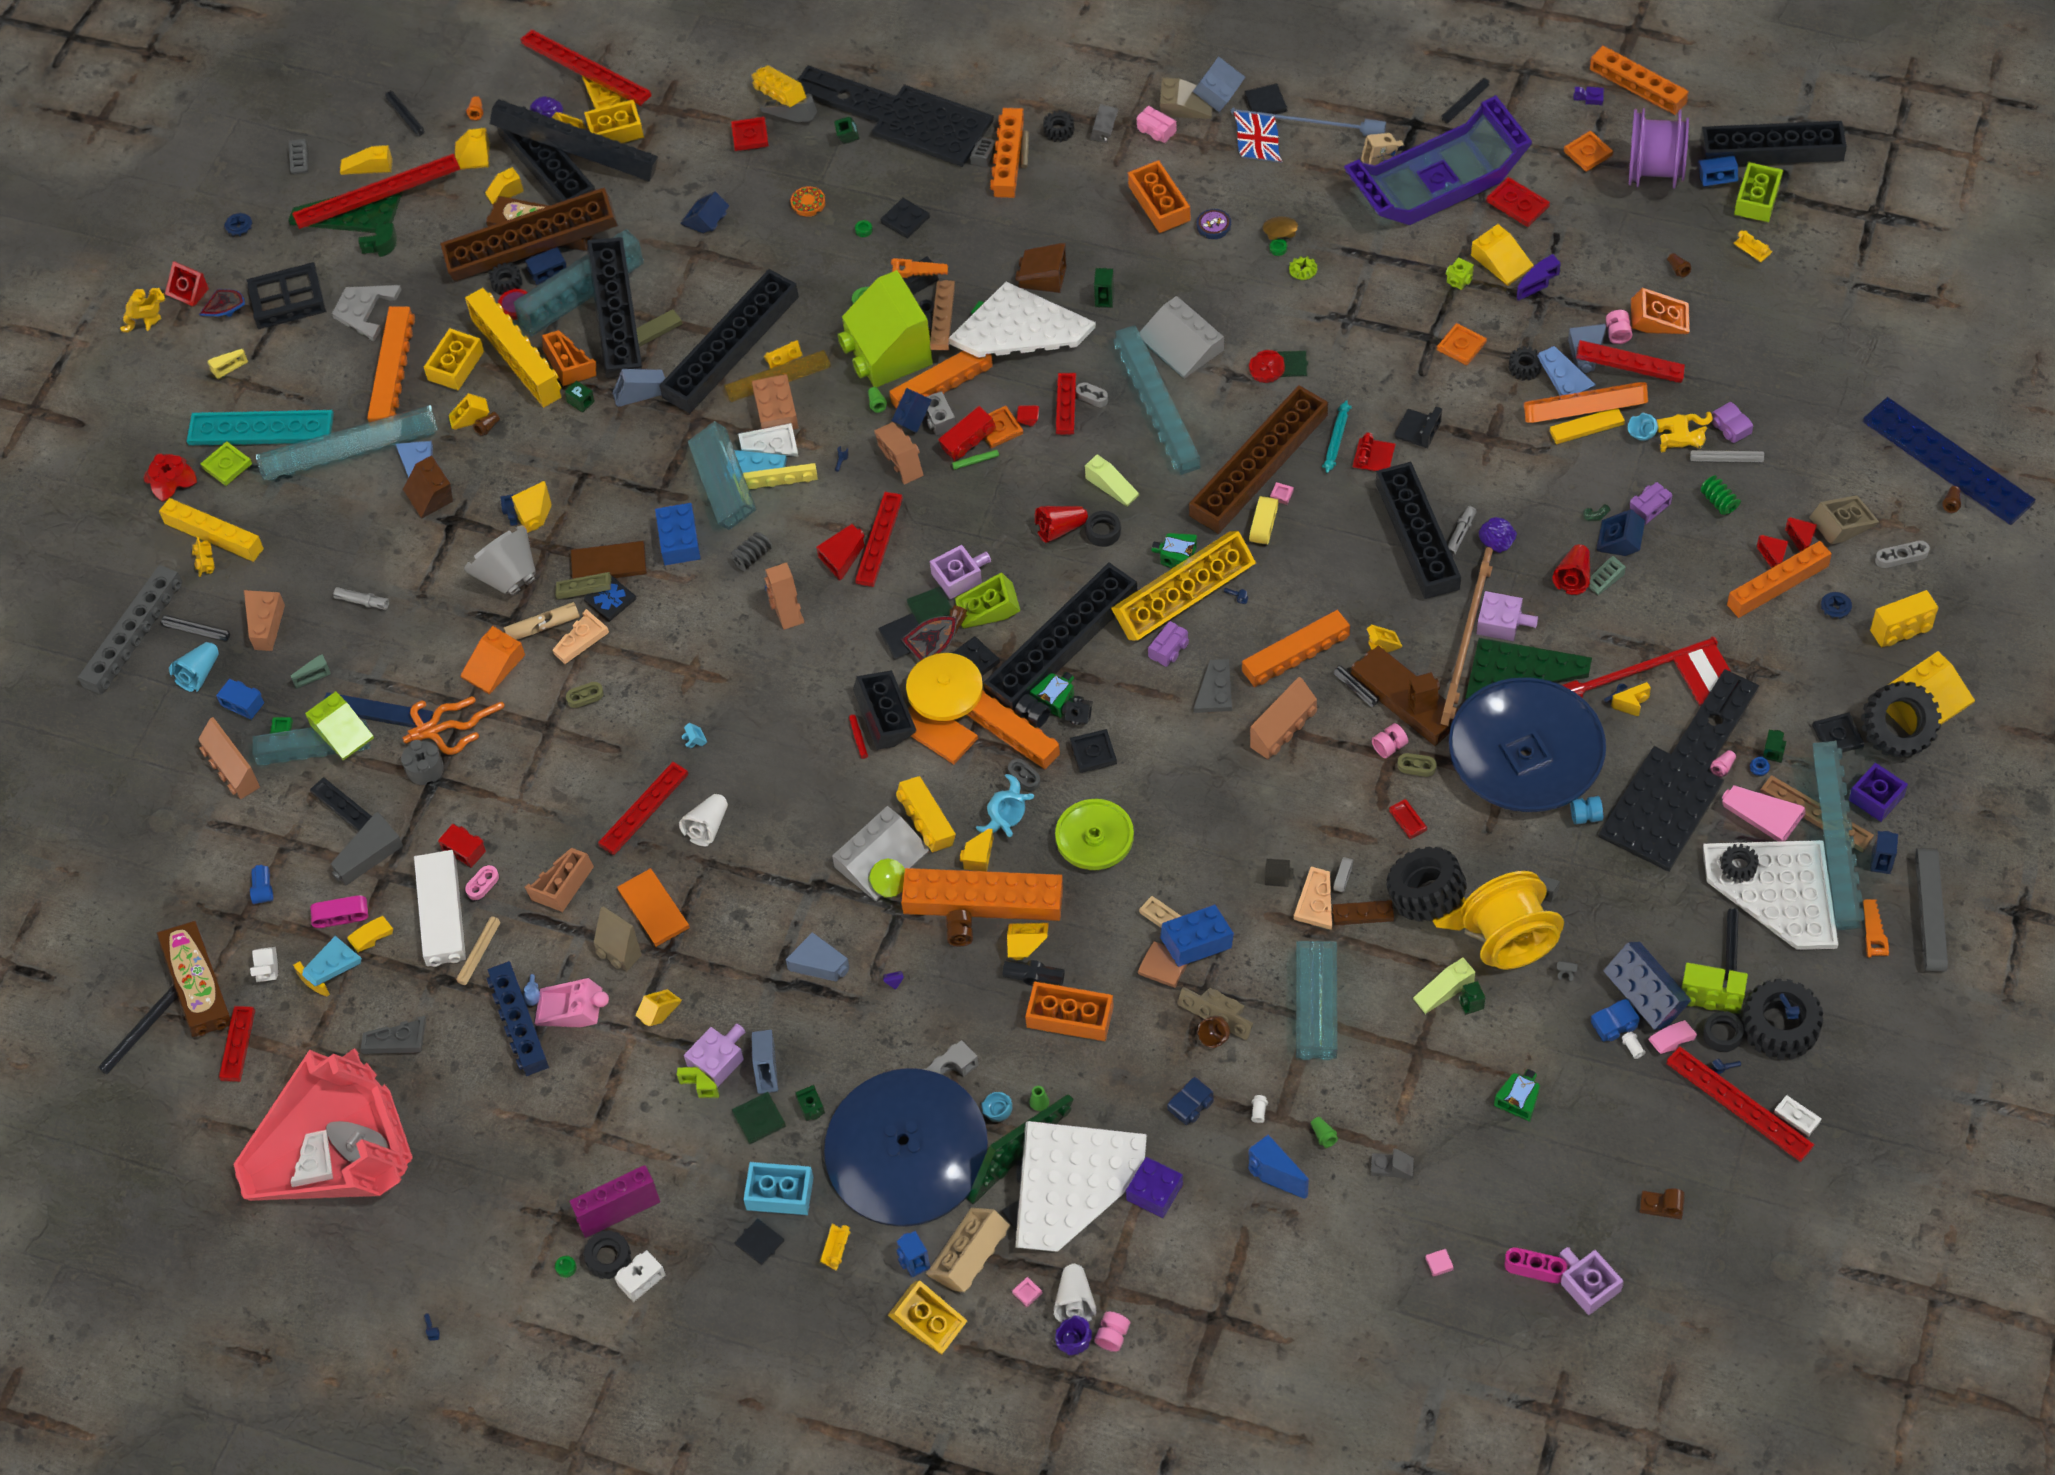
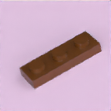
[1332,900,1394,926]

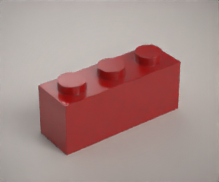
[938,406,996,461]

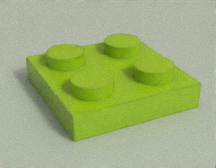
[200,441,252,486]

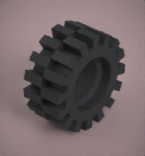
[1043,110,1074,142]
[489,262,522,295]
[1509,346,1542,381]
[1721,844,1759,883]

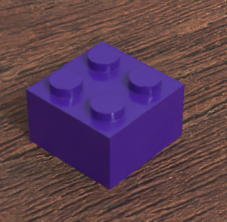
[1849,763,1908,822]
[1126,1157,1183,1218]

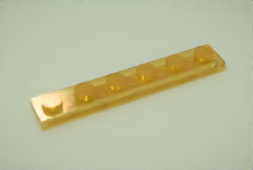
[724,350,831,402]

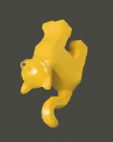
[120,288,165,332]
[1657,412,1713,452]

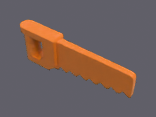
[891,259,948,278]
[1863,899,1889,958]

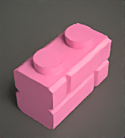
[1137,106,1177,143]

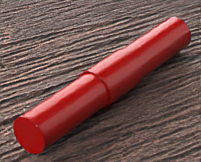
[849,714,868,759]

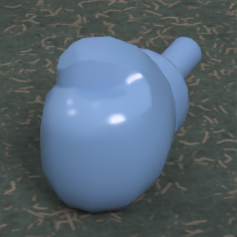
[524,974,540,1006]

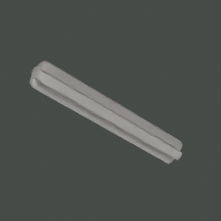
[1690,450,1764,462]

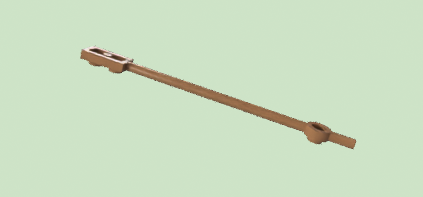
[1441,547,1493,726]

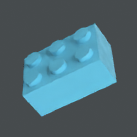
[744,1162,814,1215]

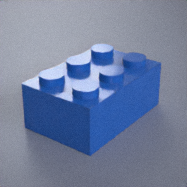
[655,503,701,566]
[1160,905,1234,967]

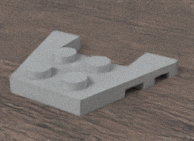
[332,285,401,341]

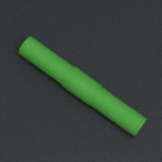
[952,450,999,470]

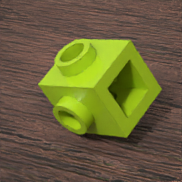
[1446,257,1474,290]

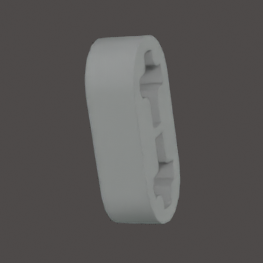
[1076,382,1108,407]
[1334,857,1354,893]

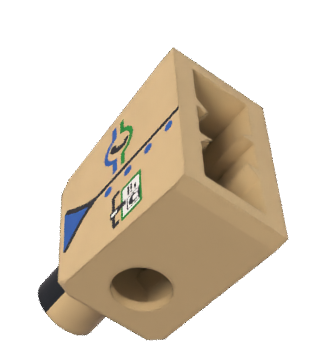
[1361,133,1404,165]

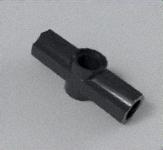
[1002,959,1065,986]

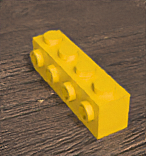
[752,65,806,107]
[896,776,956,852]

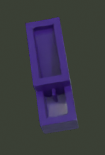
[1517,254,1561,301]

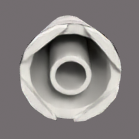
[679,794,728,846]
[1054,1264,1096,1322]

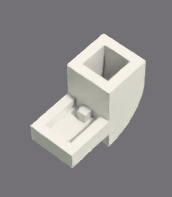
[250,947,278,982]

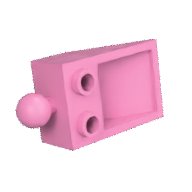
[535,978,609,1027]

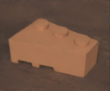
[874,422,924,485]
[764,563,805,630]
[244,590,285,651]
[524,848,594,912]

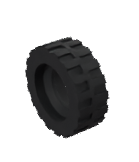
[583,1230,631,1279]

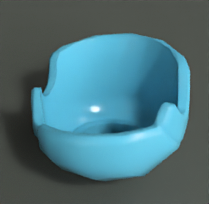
[1627,413,1658,441]
[981,1092,1013,1122]

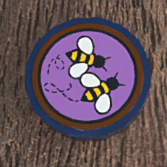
[1197,209,1231,239]

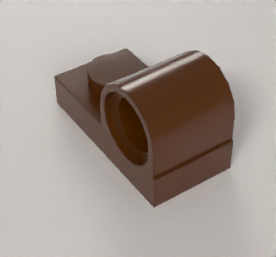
[1639,1188,1685,1220]

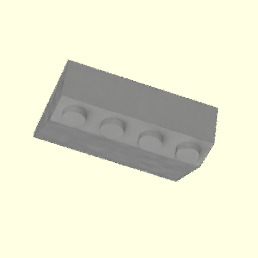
[1137,296,1224,379]
[832,806,931,901]

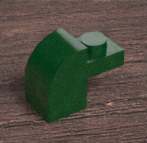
[359,223,397,257]

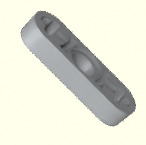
[1875,541,1930,568]

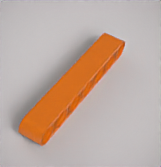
[1524,382,1648,423]

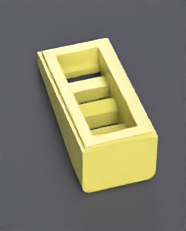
[207,349,248,379]

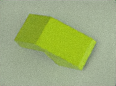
[677,1067,719,1098]

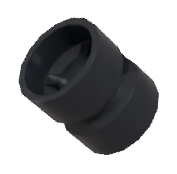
[1015,694,1051,728]

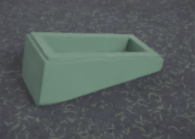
[1588,556,1626,595]
[290,654,331,689]

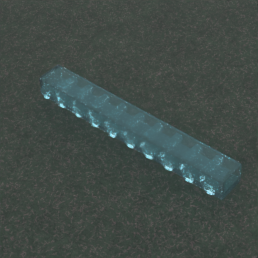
[1113,325,1200,475]
[256,405,438,480]
[1812,741,1864,930]

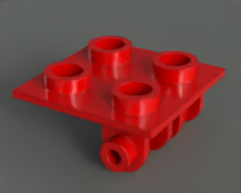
[1353,432,1396,471]

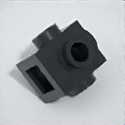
[1063,696,1093,725]

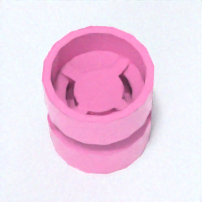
[1605,310,1633,344]
[1371,723,1408,758]
[1094,1312,1130,1352]

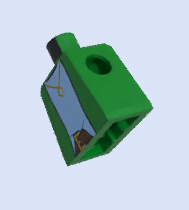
[1152,533,1197,568]
[1030,672,1074,719]
[1494,1069,1540,1122]

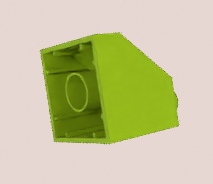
[838,270,933,387]

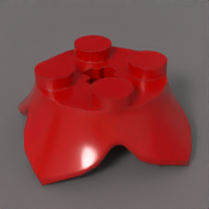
[144,454,197,502]

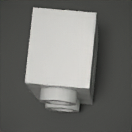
[615,1250,665,1302]

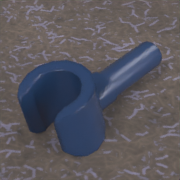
[835,446,849,472]
[1224,588,1248,604]
[1604,684,1628,703]
[1779,993,1800,1019]
[1711,1059,1741,1075]
[424,1313,440,1341]

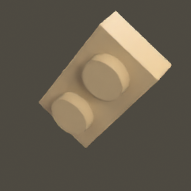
[1139,896,1181,928]

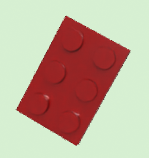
[1486,177,1550,227]

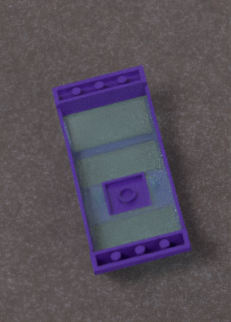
[1344,96,1532,225]

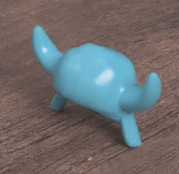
[976,774,1034,837]

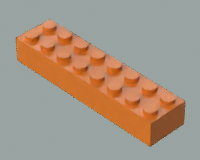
[901,868,1063,921]

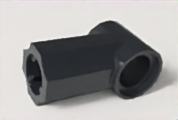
[918,299,934,337]

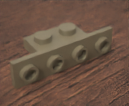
[1177,987,1254,1040]

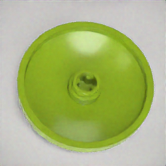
[1055,799,1134,870]

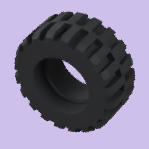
[1861,681,1942,758]
[1386,846,1467,922]
[1741,978,1824,1060]

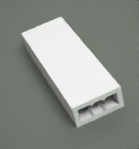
[414,850,466,966]

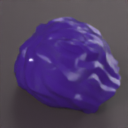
[530,96,563,117]
[1479,517,1517,553]
[1055,1315,1092,1356]

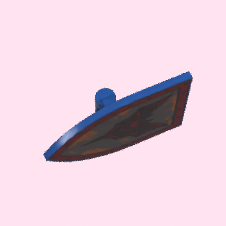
[199,289,245,317]

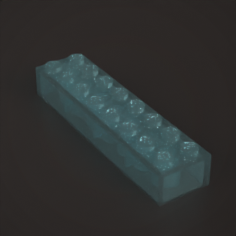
[513,229,644,337]

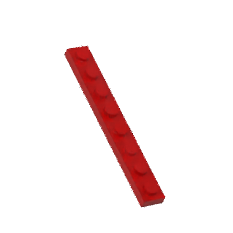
[1666,1046,1814,1162]

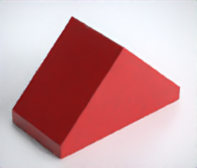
[1785,517,1817,552]
[1757,535,1788,568]

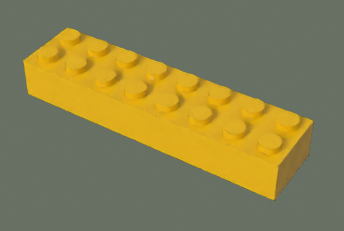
[465,288,562,408]
[1111,531,1256,641]

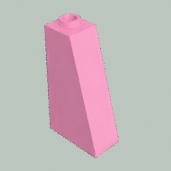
[1722,786,1806,842]

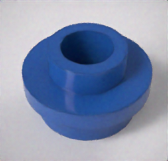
[1750,757,1770,776]

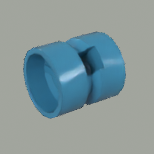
[1570,796,1603,825]

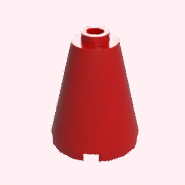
[1034,506,1088,543]
[1552,544,1590,595]

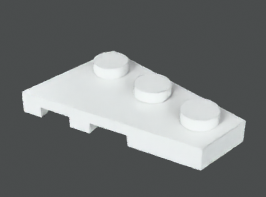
[738,423,799,457]
[291,1130,333,1187]

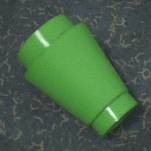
[868,387,887,413]
[1029,1086,1050,1111]
[1311,1117,1338,1148]

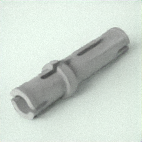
[1448,506,1477,557]
[333,587,389,610]

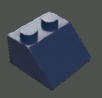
[680,191,729,233]
[1597,509,1645,556]

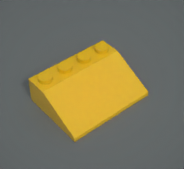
[1886,651,1975,735]

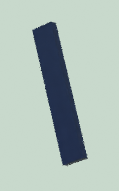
[324,692,434,728]

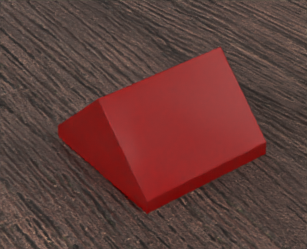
[165,261,209,306]

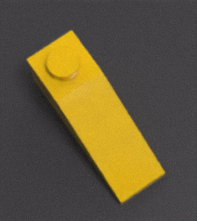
[340,146,392,175]

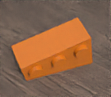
[542,330,596,386]

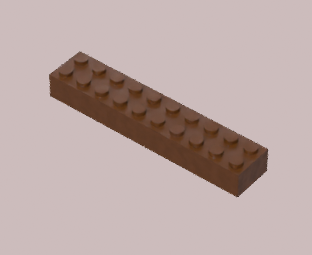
[440,187,618,282]
[1189,385,1328,534]

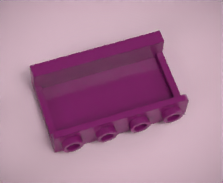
[570,1165,660,1238]

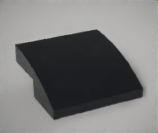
[878,613,919,660]

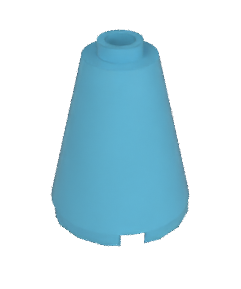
[169,642,219,692]

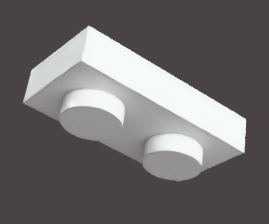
[1774,1095,1821,1137]

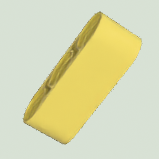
[1249,496,1279,545]

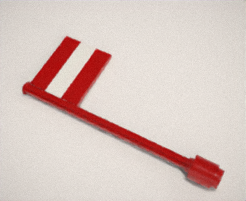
[1562,636,1738,707]

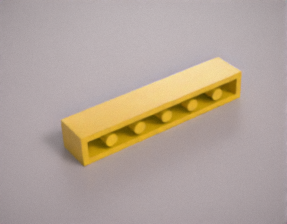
[159,498,264,562]

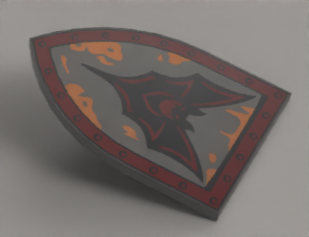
[901,616,956,661]

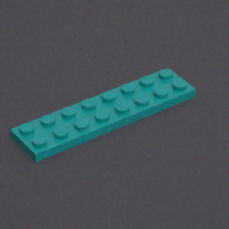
[187,410,334,445]

